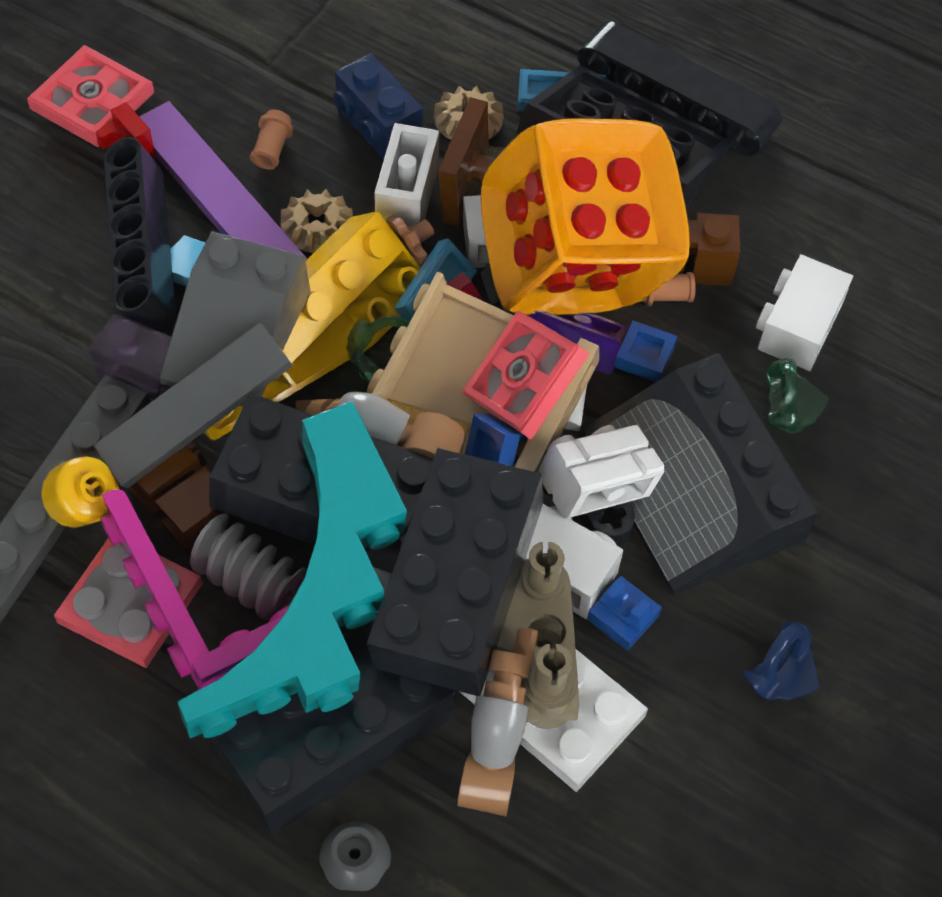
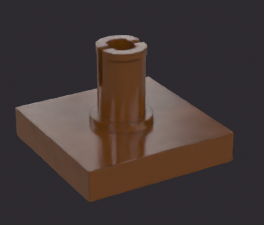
[438,97,496,227]

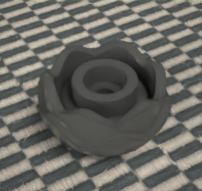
[319,821,391,891]

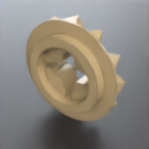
[434,86,504,140]
[280,189,353,253]

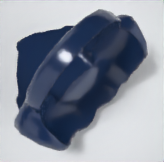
[741,621,819,701]

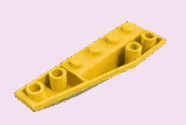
[205,211,420,440]

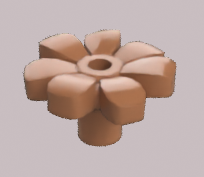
[386,214,434,268]

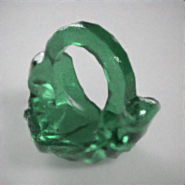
[346,315,409,382]
[767,358,829,433]

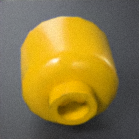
[41,456,119,528]

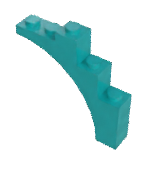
[178,401,407,739]

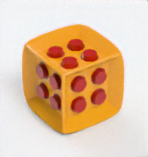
[481,118,690,315]

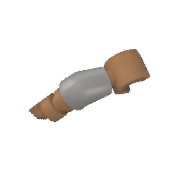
[296,392,464,459]
[457,628,538,817]

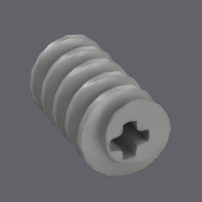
[190,513,307,621]

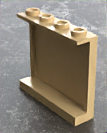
[367,272,599,473]

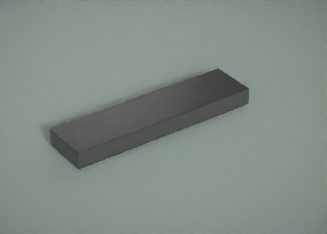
[93,322,293,489]

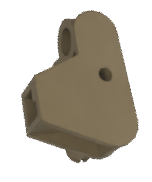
[496,542,579,730]

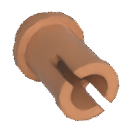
[250,110,293,170]
[640,272,695,306]

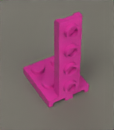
[100,489,289,690]

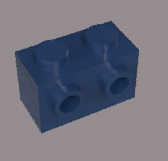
[333,53,423,160]

